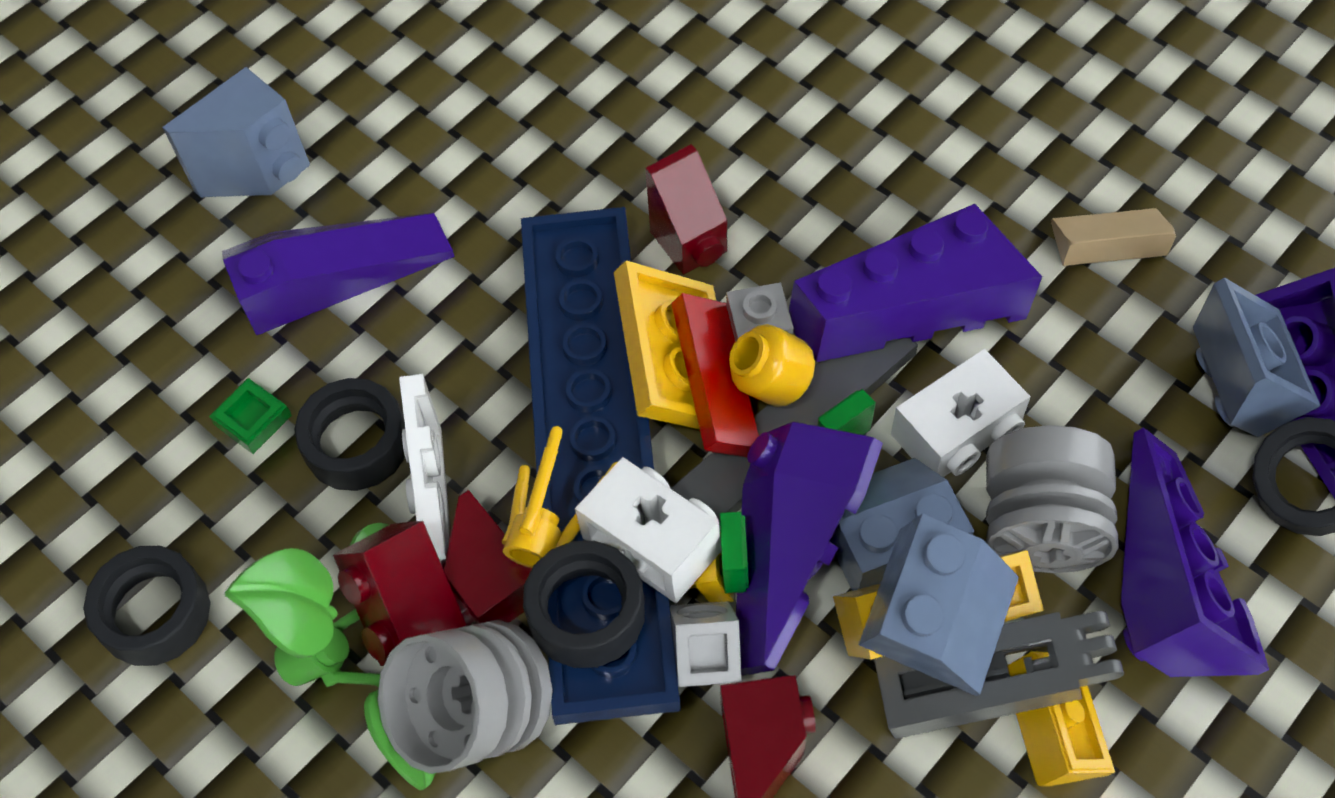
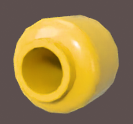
[729,324,815,407]

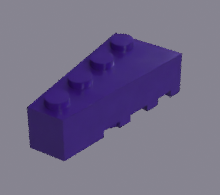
[789,204,1042,362]

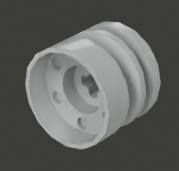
[986,425,1119,573]
[378,620,553,774]

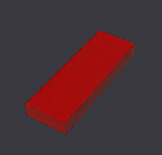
[671,293,759,457]

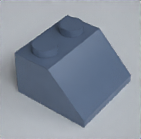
[162,67,310,197]
[1193,277,1320,437]
[829,458,974,591]
[858,513,1019,696]

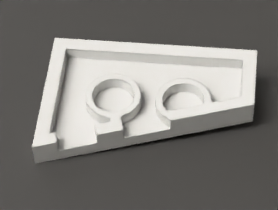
[399,374,451,570]

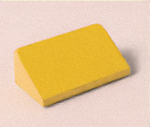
[1007,651,1115,786]

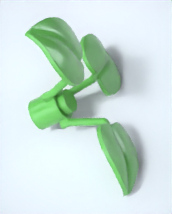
[224,523,435,791]

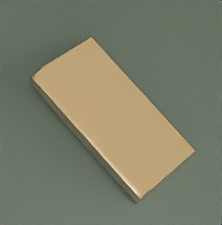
[1051,208,1176,266]

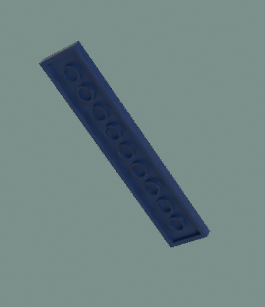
[521,207,681,725]

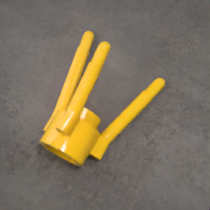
[502,426,618,568]

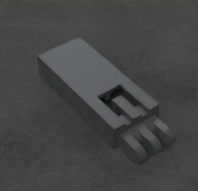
[874,611,1124,739]

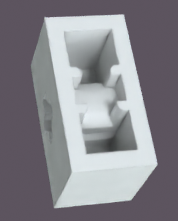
[891,349,1031,477]
[575,457,722,603]

